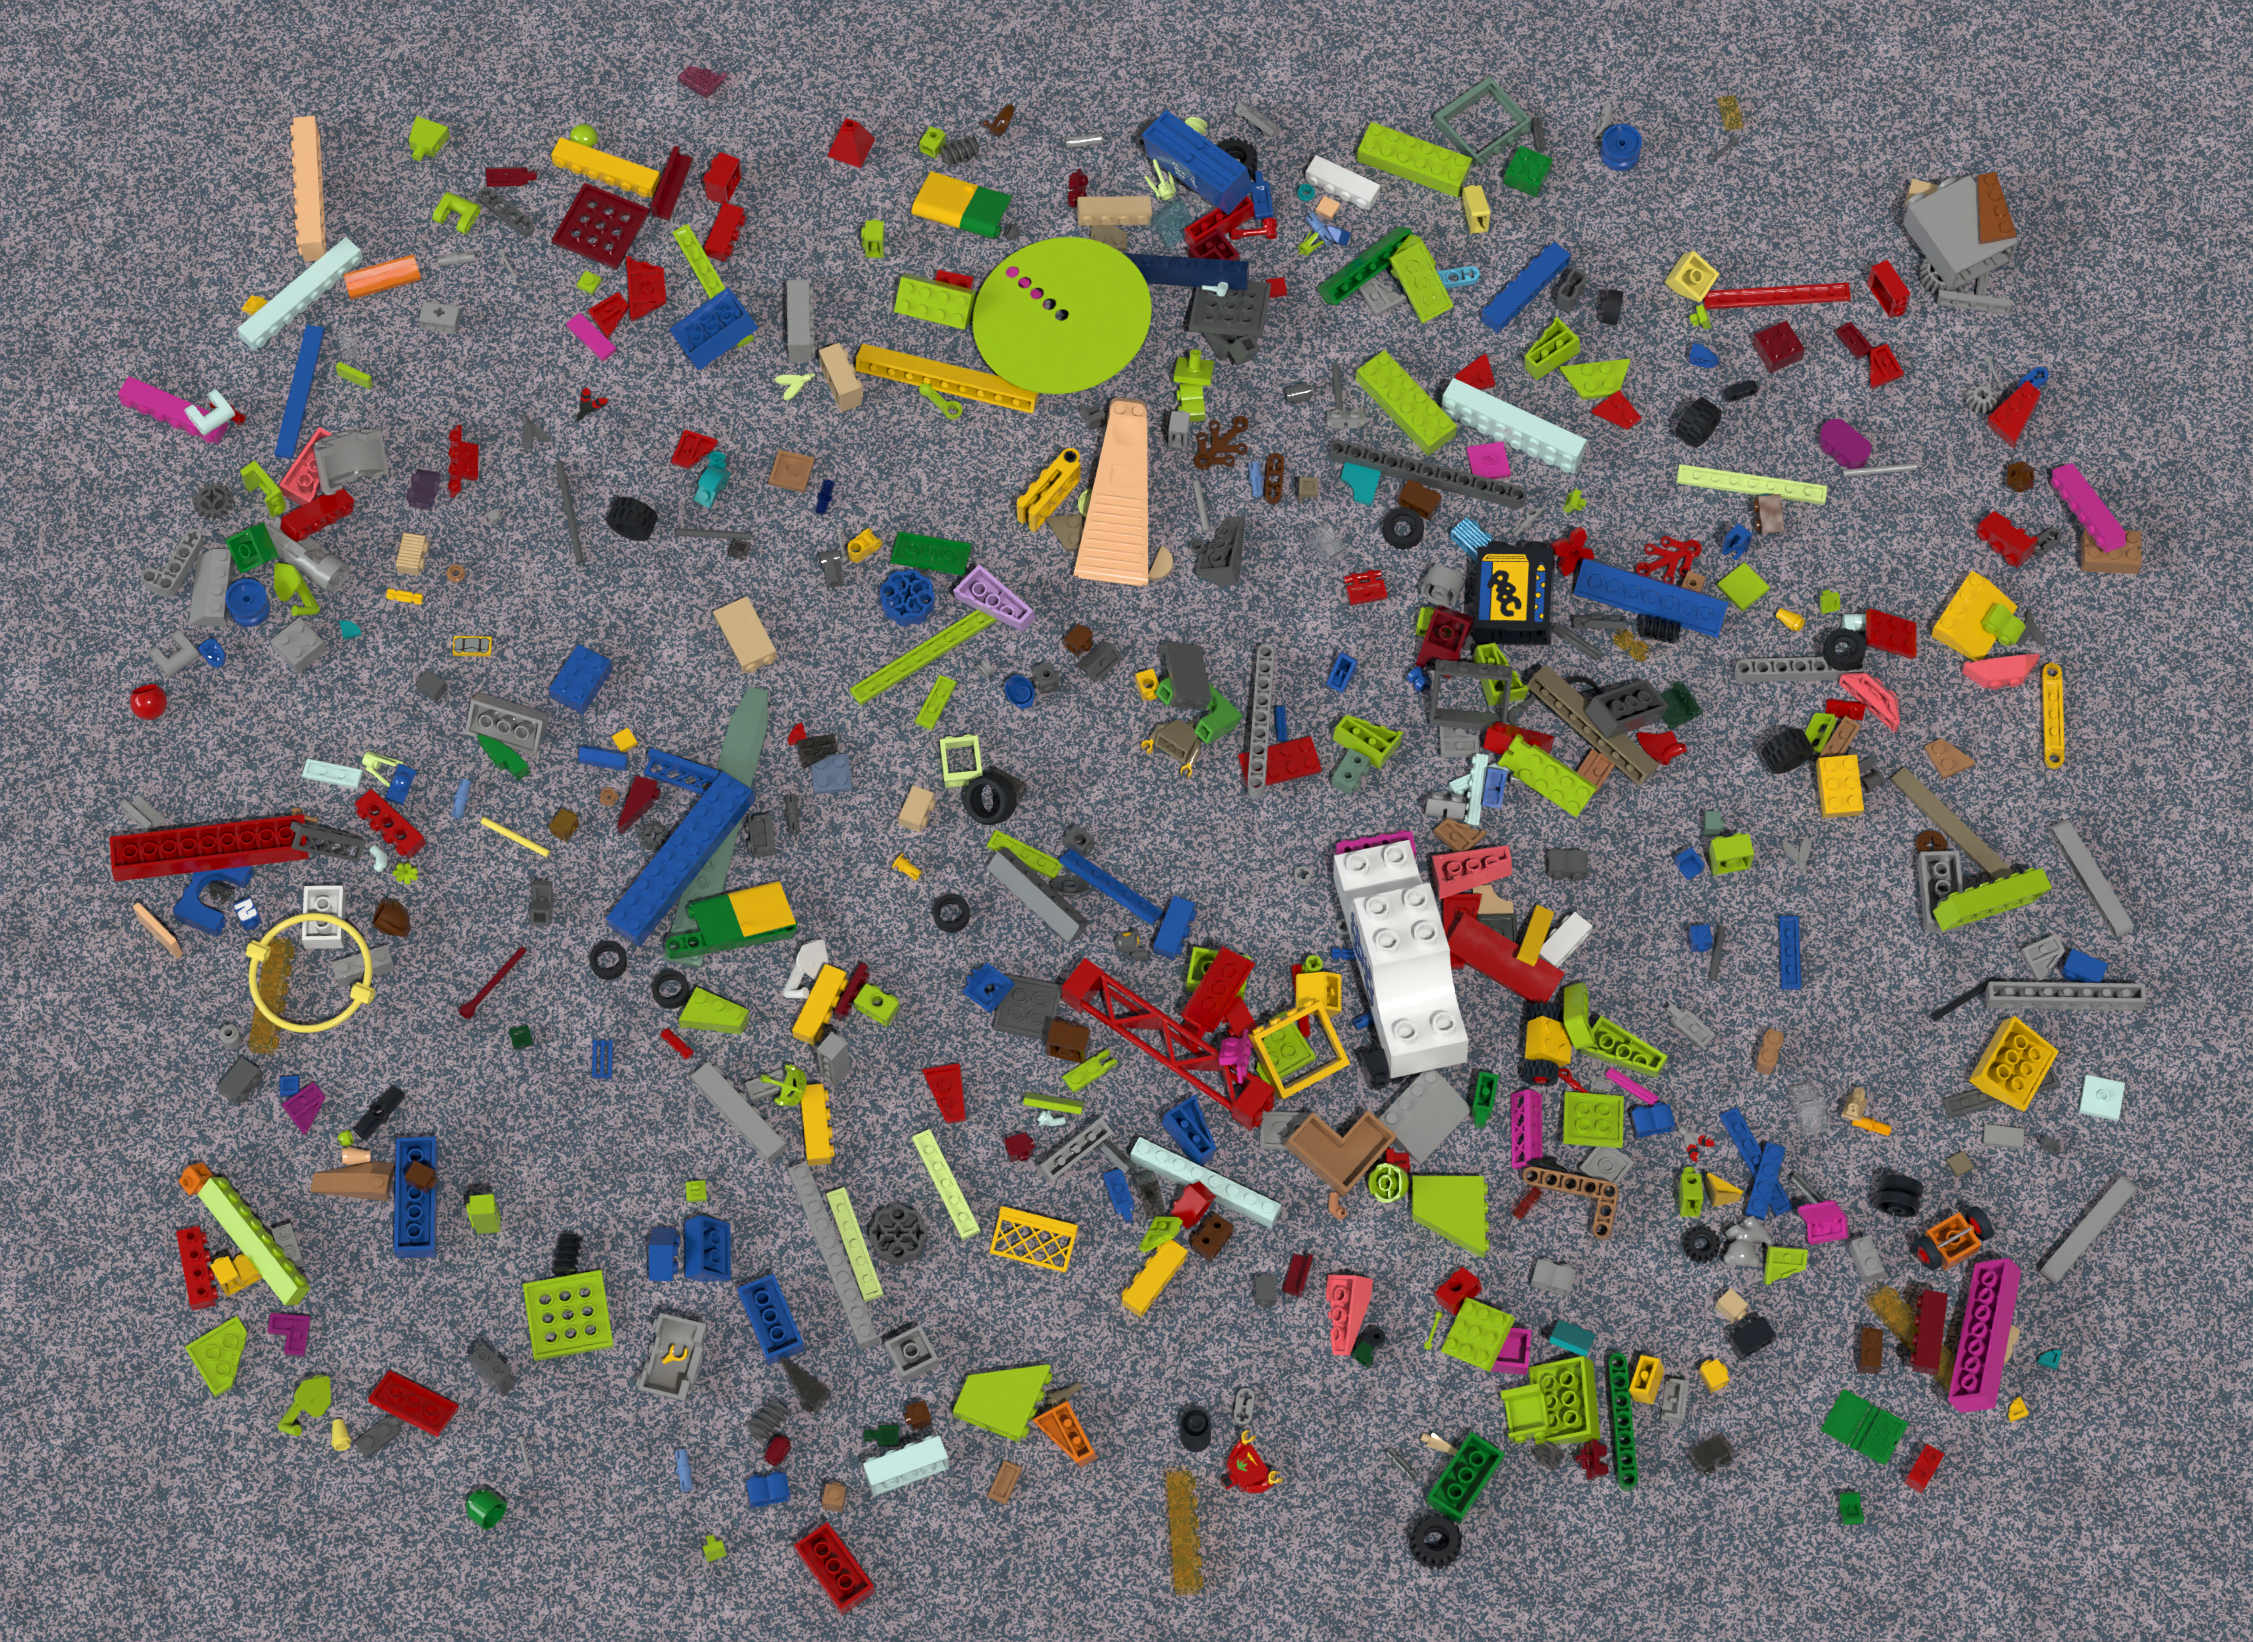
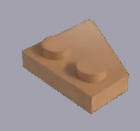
[1433,818,1487,853]

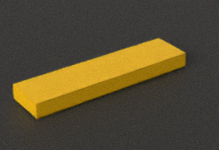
[1516,904,1554,966]

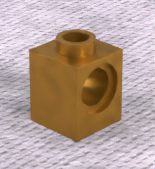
[549,808,579,842]

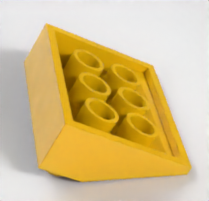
[1931,571,2018,661]
[1968,1016,2059,1112]

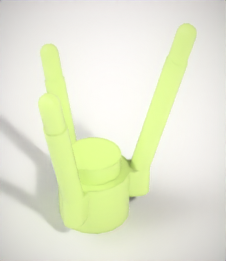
[1145,159,1176,201]
[362,751,404,788]

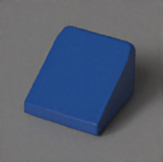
[1327,225,1351,246]

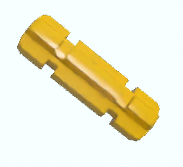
[386,588,423,605]

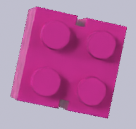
[1491,1328,1532,1375]

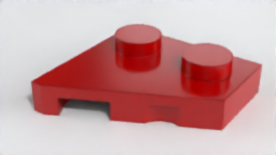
[1870,344,1904,389]
[1455,353,1495,390]
[1591,390,1642,430]
[671,429,718,469]

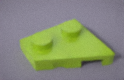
[1138,1216,1183,1253]
[1763,1245,1808,1285]

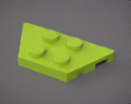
[1559,359,1630,400]

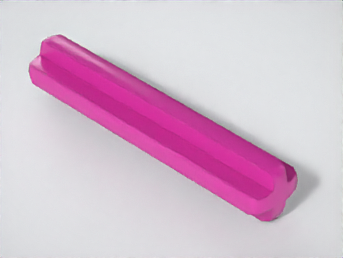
[1605,1068,1659,1106]

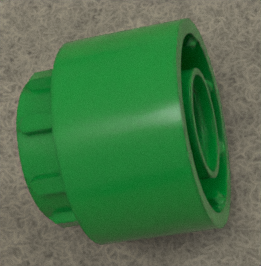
[466,1489,507,1530]

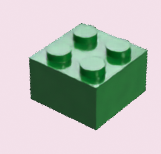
[1504,145,1553,198]
[225,523,279,574]

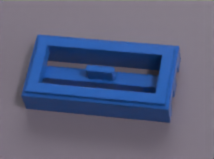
[592,1039,613,1079]

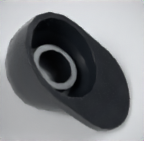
[1180,1406,1211,1452]

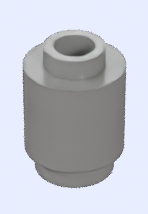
[219,1025,242,1050]

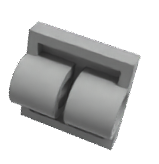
[1425,791,1466,820]

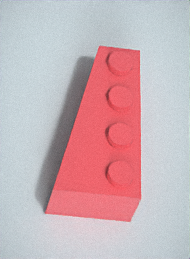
[279,427,333,506]
[1432,845,1512,900]

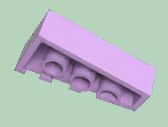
[953,564,1036,632]

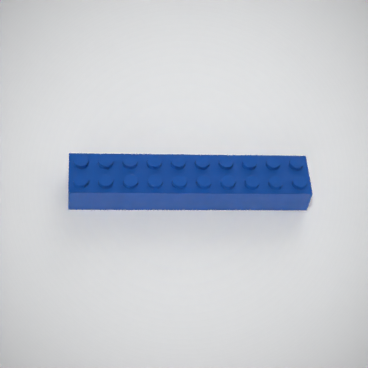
[606,771,756,947]

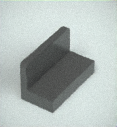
[1076,641,1123,682]

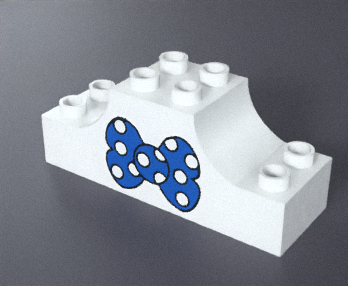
[1333,840,1468,1078]

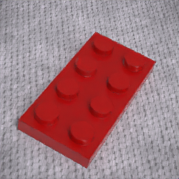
[1238,736,1322,788]
[368,1370,459,1437]

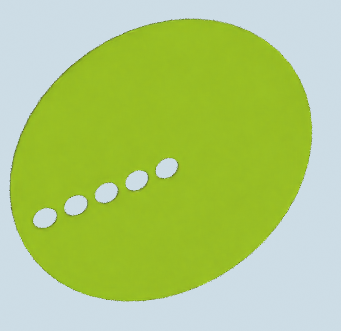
[973,237,1152,394]

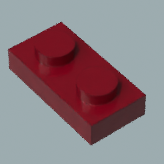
[1835,321,1873,360]

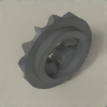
[638,821,669,851]

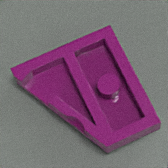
[281,1082,326,1136]

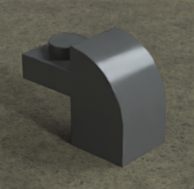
[530,880,554,926]

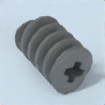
[939,135,979,167]
[748,1401,792,1446]

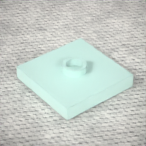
[2079,1075,2125,1121]

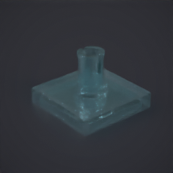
[1152,197,1194,249]

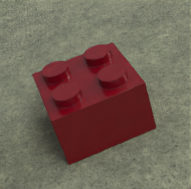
[1752,320,1805,374]

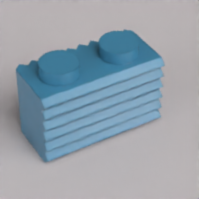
[1450,517,1493,562]

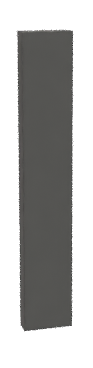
[1942,1067,2060,1119]

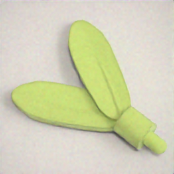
[775,373,815,400]

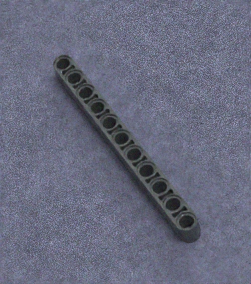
[1329,440,1527,509]

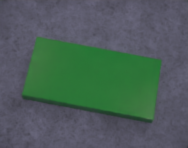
[891,531,972,576]

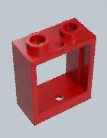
[1867,260,1911,318]

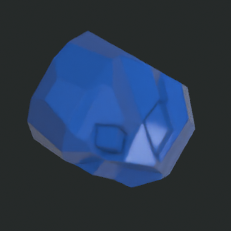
[1689,342,1719,368]
[197,638,226,668]

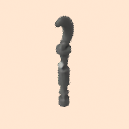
[1507,692,1538,726]

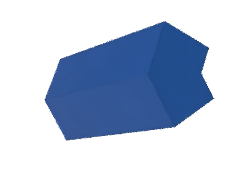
[578,745,629,771]

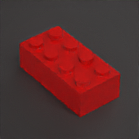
[794,1522,875,1616]

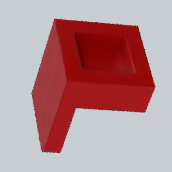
[1385,1149,1411,1173]

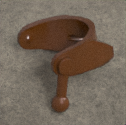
[983,104,1015,137]

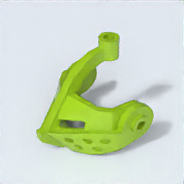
[760,1064,807,1107]

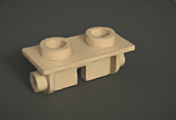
[1841,1087,1868,1121]

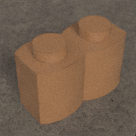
[1756,1029,1784,1075]

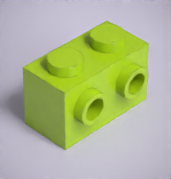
[861,219,885,258]

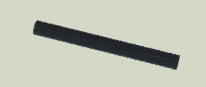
[1930,976,1998,1022]

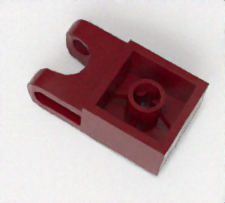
[1416,604,1475,679]

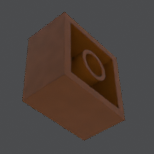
[1046,1020,1091,1064]

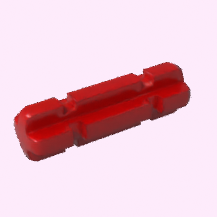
[660,1028,694,1059]

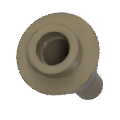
[1047,1382,1082,1409]

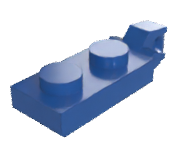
[1251,171,1273,220]
[1103,1169,1135,1224]

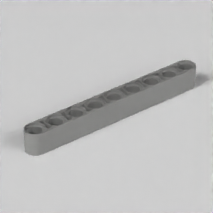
[1248,643,1275,799]

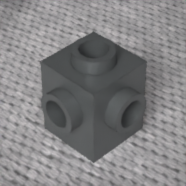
[1032,661,1061,694]

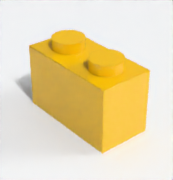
[1629,1355,1665,1405]

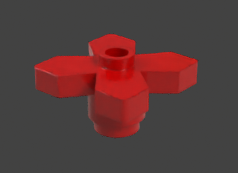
[1551,526,1595,577]

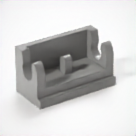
[1661,1378,1689,1424]

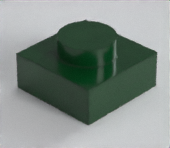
[509,1025,533,1050]

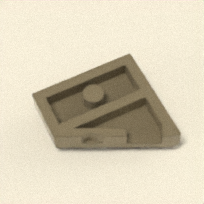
[1046,514,1083,552]

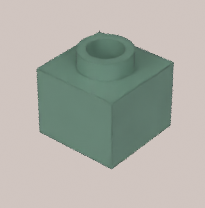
[1704,811,1724,836]

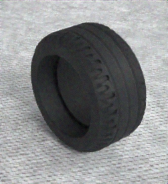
[965,773,1017,825]

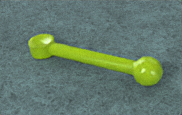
[1424,1311,1443,1350]

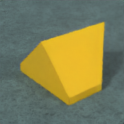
[1705,1172,1743,1207]

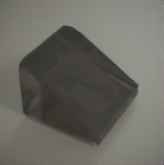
[727,539,752,561]

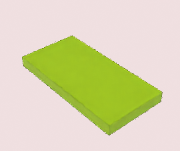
[1389,241,1454,324]

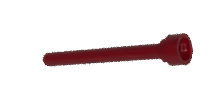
[458,947,526,1020]

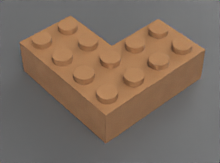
[1284,1110,1397,1198]

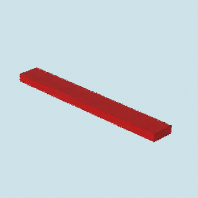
[1703,282,1851,310]

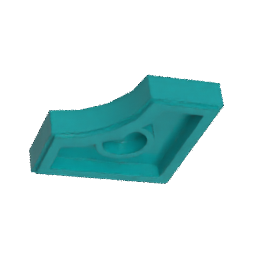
[1340,462,1381,506]

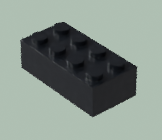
[1361,1048,1439,1090]

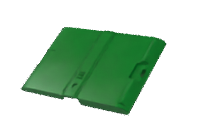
[1821,1389,1909,1466]

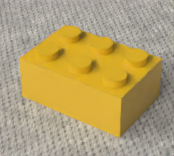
[1816,755,1864,819]

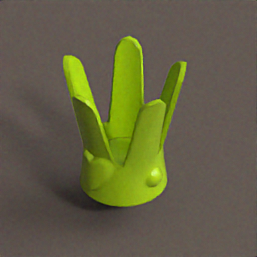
[1298,230,1324,256]

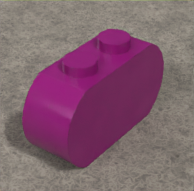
[1819,419,1871,469]

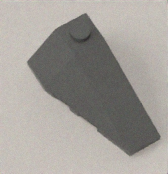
[1196,516,1245,586]

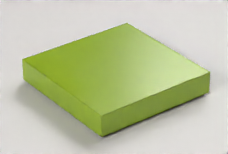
[1716,562,1770,612]

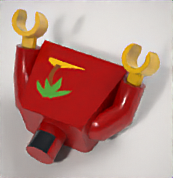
[1221,1430,1283,1494]

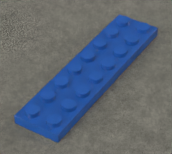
[1573,558,1729,638]

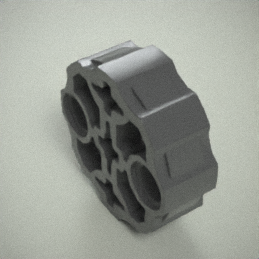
[869,1205,928,1266]

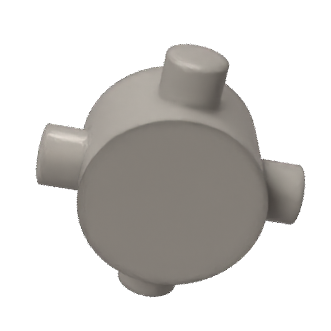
[486,509,502,524]

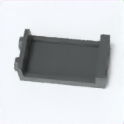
[1159,641,1212,710]

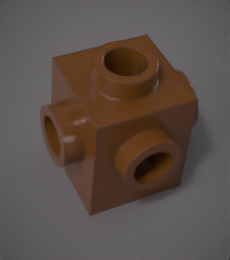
[2006,461,2034,493]

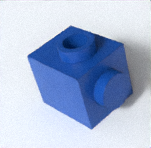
[1688,924,1713,953]

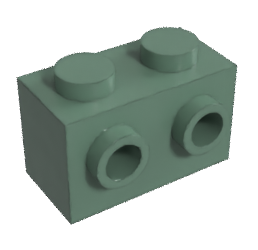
[1331,748,1371,796]

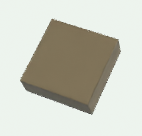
[1946,1151,1974,1178]

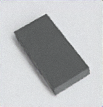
[1098,1140,1137,1173]

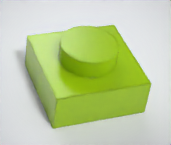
[576,270,602,295]

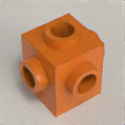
[178,1162,214,1196]

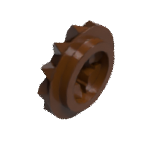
[1916,831,1947,853]

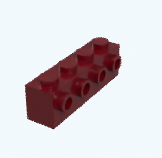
[1909,1289,1948,1375]

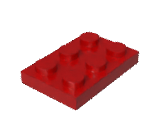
[1866,608,1917,659]

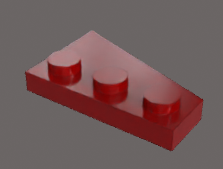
[921,1063,966,1124]

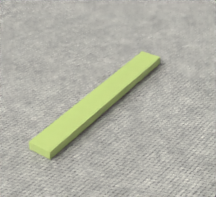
[1677,464,1827,505]

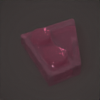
[678,66,728,99]

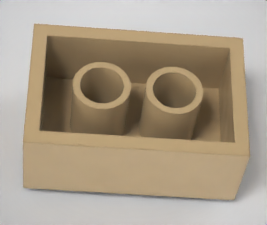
[819,343,863,412]

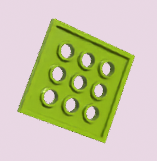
[523,1270,614,1361]

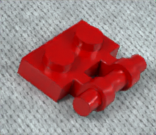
[1343,569,1388,606]

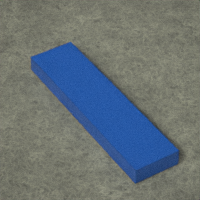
[1779,916,1801,990]

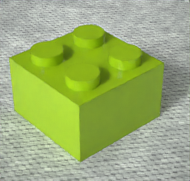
[1707,833,1754,876]

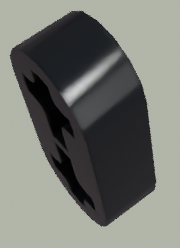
[1723,380,1759,402]

